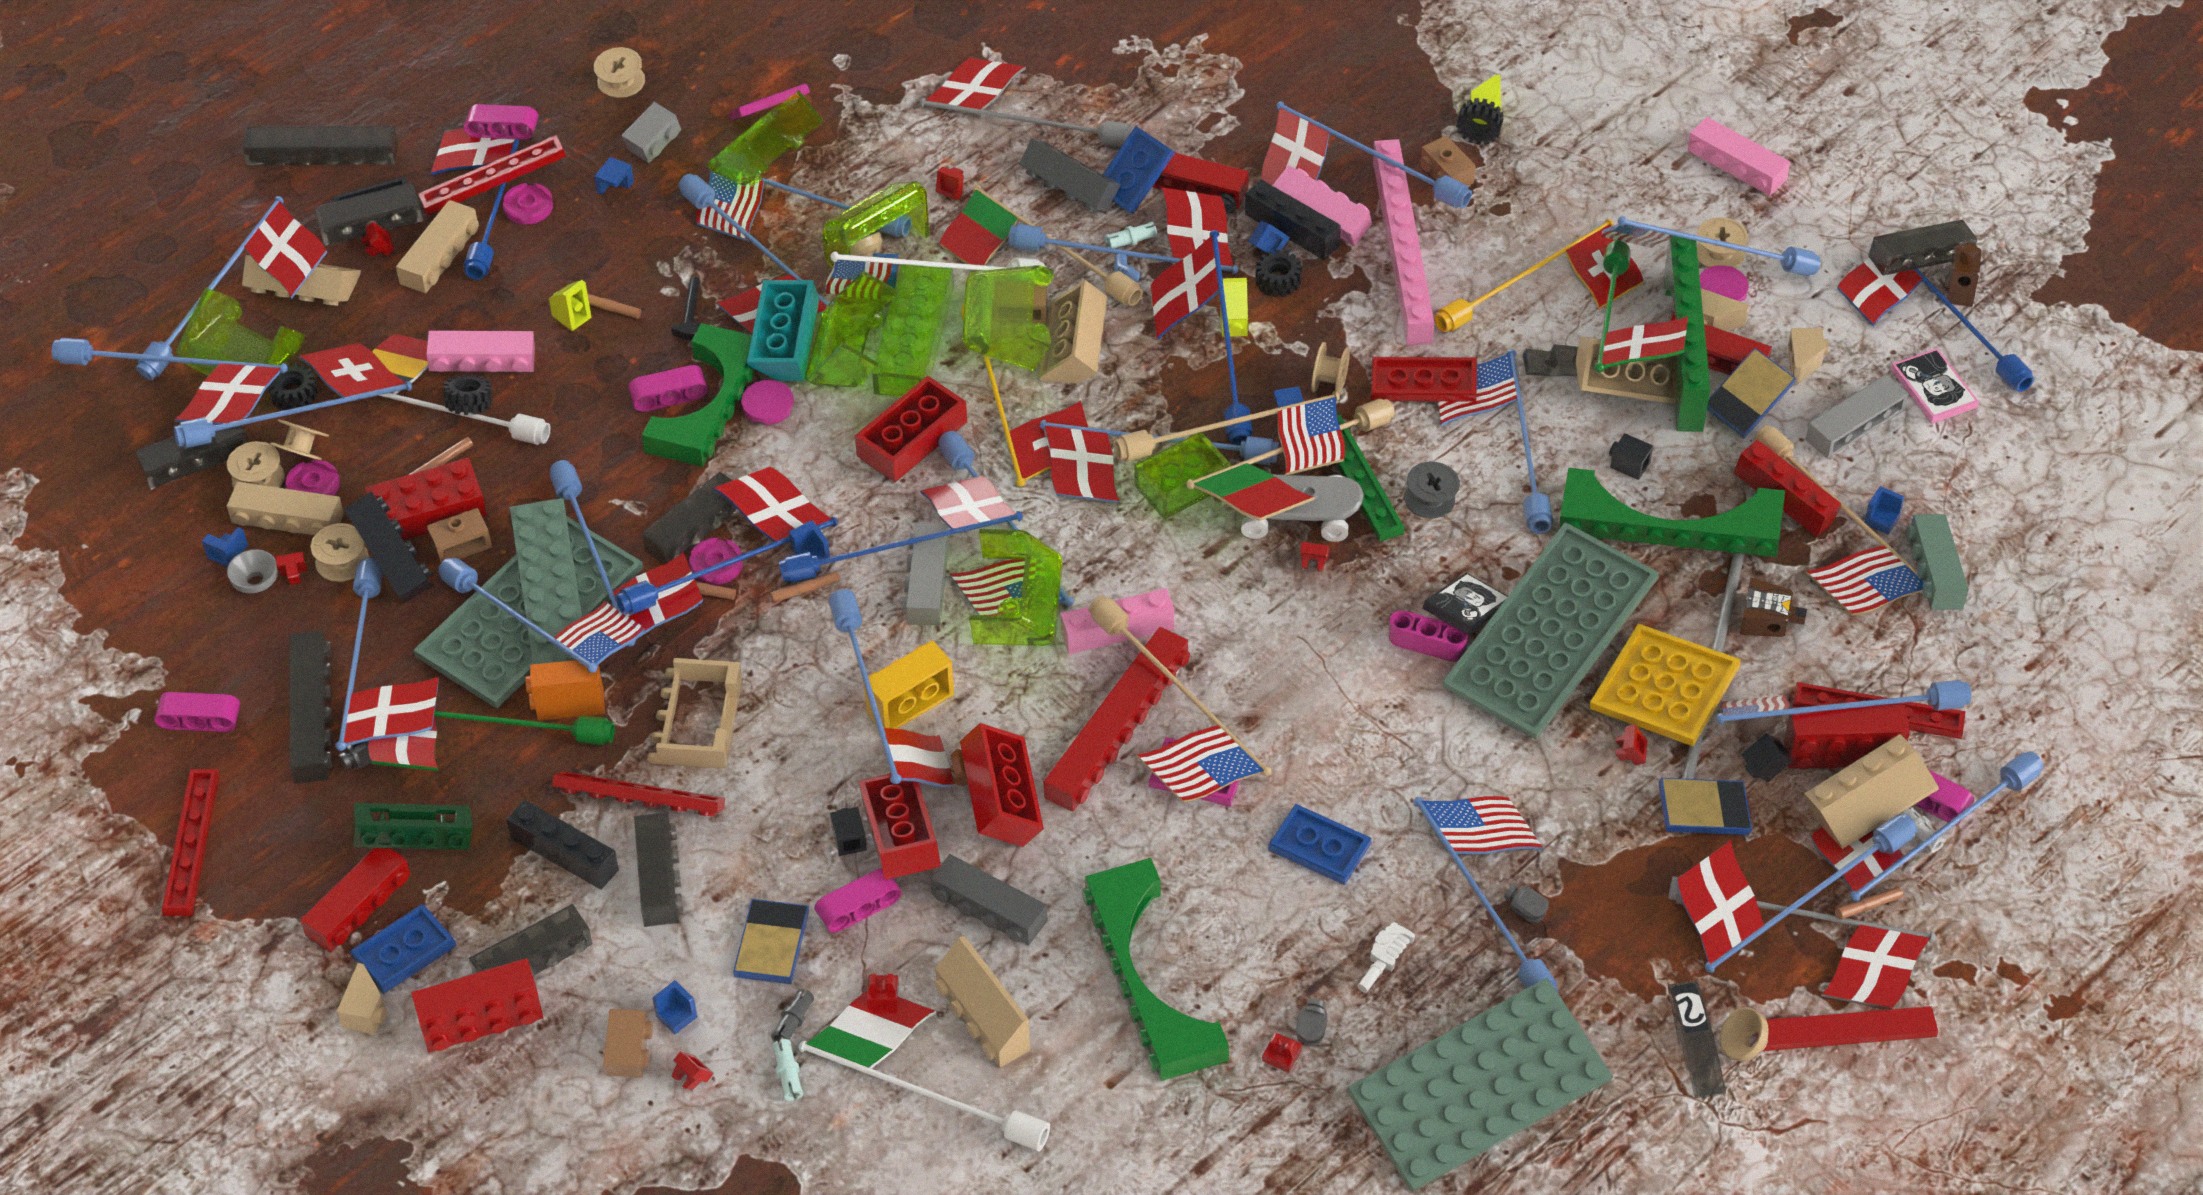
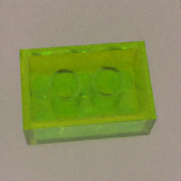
[1134,432,1231,520]

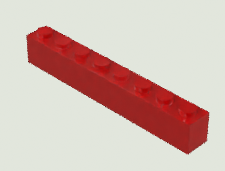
[1043,626,1190,812]

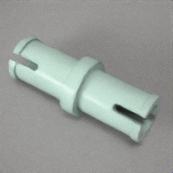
[1105,222,1157,249]
[772,1039,803,1101]

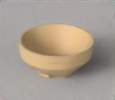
[837,232,883,257]
[1719,1007,1769,1062]

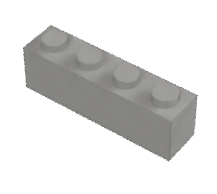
[1806,374,1908,459]
[902,523,949,626]

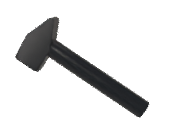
[671,277,701,340]

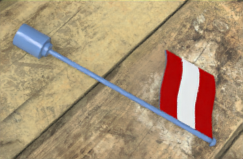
[828,589,955,788]

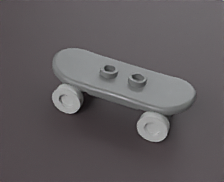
[1241,474,1363,542]

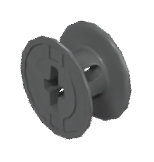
[1404,461,1460,519]

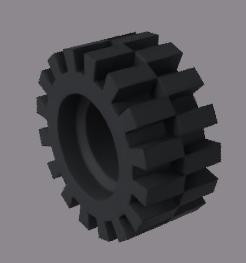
[1456,98,1504,145]
[1255,250,1302,297]
[268,363,318,411]
[444,374,492,415]

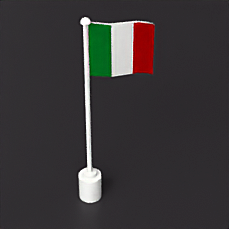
[798,991,1050,1151]

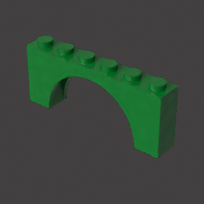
[642,323,754,467]

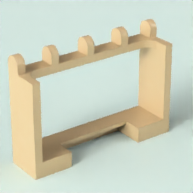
[647,658,742,769]

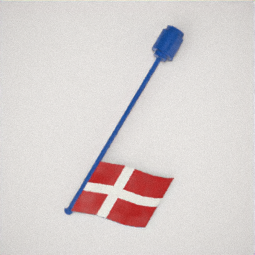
[431,128,520,280]
[1150,230,1253,445]
[1837,236,2034,392]
[615,466,838,615]
[779,476,1023,583]

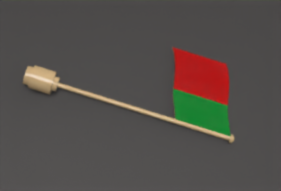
[939,185,1143,306]
[1186,399,1395,521]

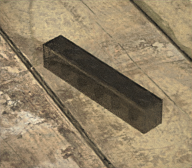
[242,126,398,165]
[290,630,333,784]

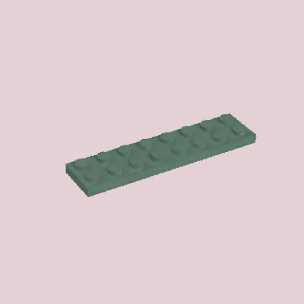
[510,498,582,664]

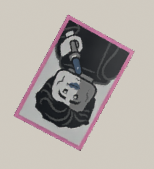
[1891,348,1979,424]

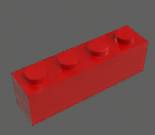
[1152,153,1249,209]
[1670,314,1772,375]
[1733,440,1841,537]
[300,848,411,953]

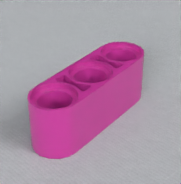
[464,104,539,139]
[628,365,708,412]
[1389,610,1468,662]
[155,692,240,732]
[1914,769,1974,825]
[814,868,902,933]

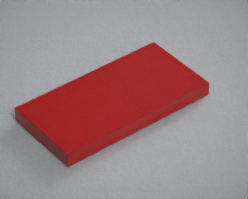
[1371,357,1477,402]

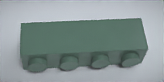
[1906,514,1969,610]

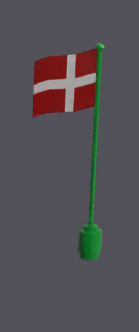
[1594,240,1688,373]
[368,711,615,771]

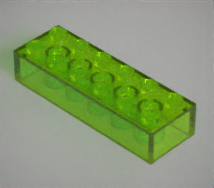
[872,264,954,397]

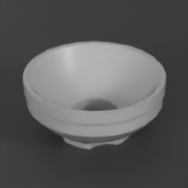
[227,549,278,593]

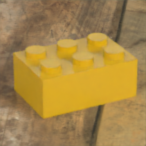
[863,640,954,729]

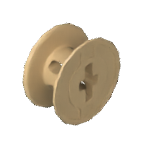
[594,47,645,97]
[1697,217,1748,268]
[1311,342,1350,395]
[270,419,329,460]
[227,441,285,488]
[310,523,369,582]

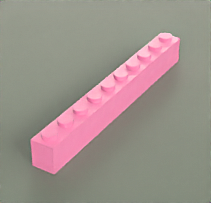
[1373,139,1434,346]

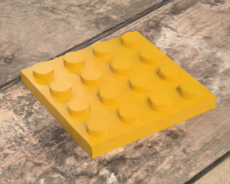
[1590,624,1741,746]

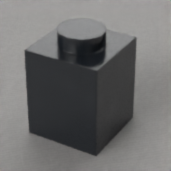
[1609,433,1653,480]
[1741,733,1794,782]
[830,807,867,856]

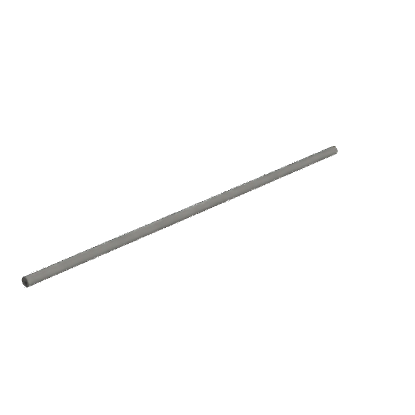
[1682,426,1764,779]

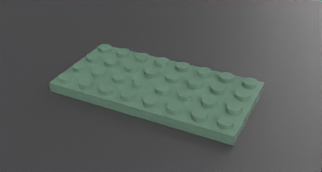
[414,516,643,709]
[1442,522,1659,740]
[1346,978,1613,1193]

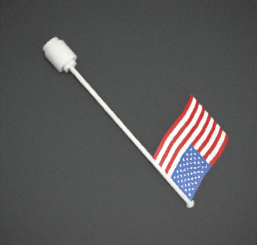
[826,251,1046,298]

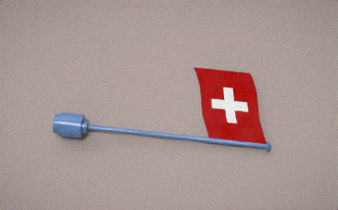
[173,343,412,448]

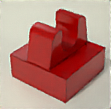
[935,167,964,200]
[362,221,394,257]
[1300,542,1330,572]
[275,552,308,585]
[1614,724,1648,765]
[867,973,899,1006]
[1262,1032,1302,1073]
[672,1051,714,1090]

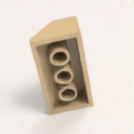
[242,255,361,306]
[1038,280,1107,384]
[1576,336,1677,404]
[1804,734,1939,849]
[934,935,1030,1068]

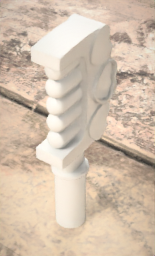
[1357,922,1415,993]

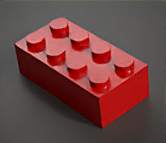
[855,375,968,482]
[365,457,487,540]
[1784,704,1910,770]
[960,723,1044,847]
[859,773,941,880]
[411,958,544,1053]

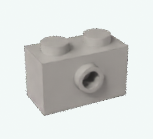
[622,102,681,163]

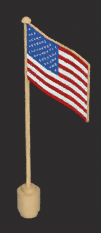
[1113,391,1345,476]
[1754,425,1923,616]
[1088,595,1272,803]

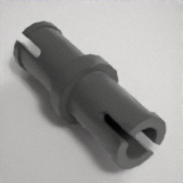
[771,988,814,1045]

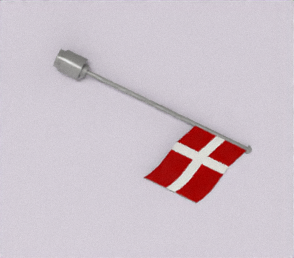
[919,58,1134,148]
[1668,875,1936,1010]

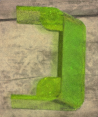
[706,90,824,187]
[822,181,930,268]
[805,270,898,388]
[969,529,1063,646]

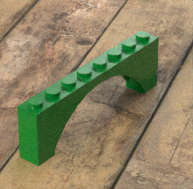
[1664,236,1710,432]
[1560,468,1785,557]
[1082,858,1229,1081]

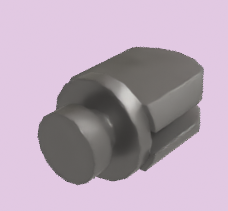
[338,741,371,770]
[1504,883,1549,924]
[1296,998,1328,1046]

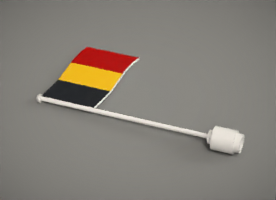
[372,334,550,445]

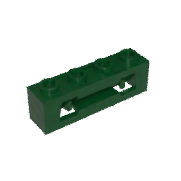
[351,803,472,850]

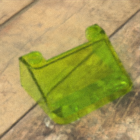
[963,265,1054,371]
[177,288,306,376]

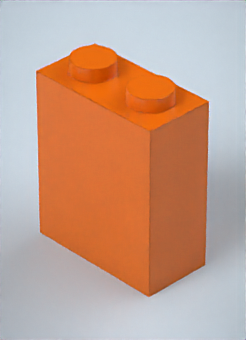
[525,660,605,721]

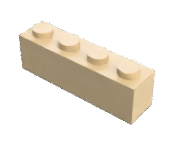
[396,200,479,293]
[227,482,344,536]

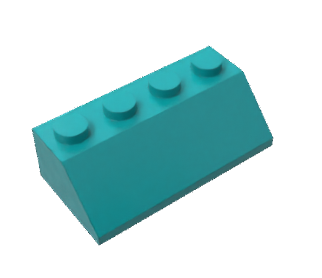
[747,280,819,381]

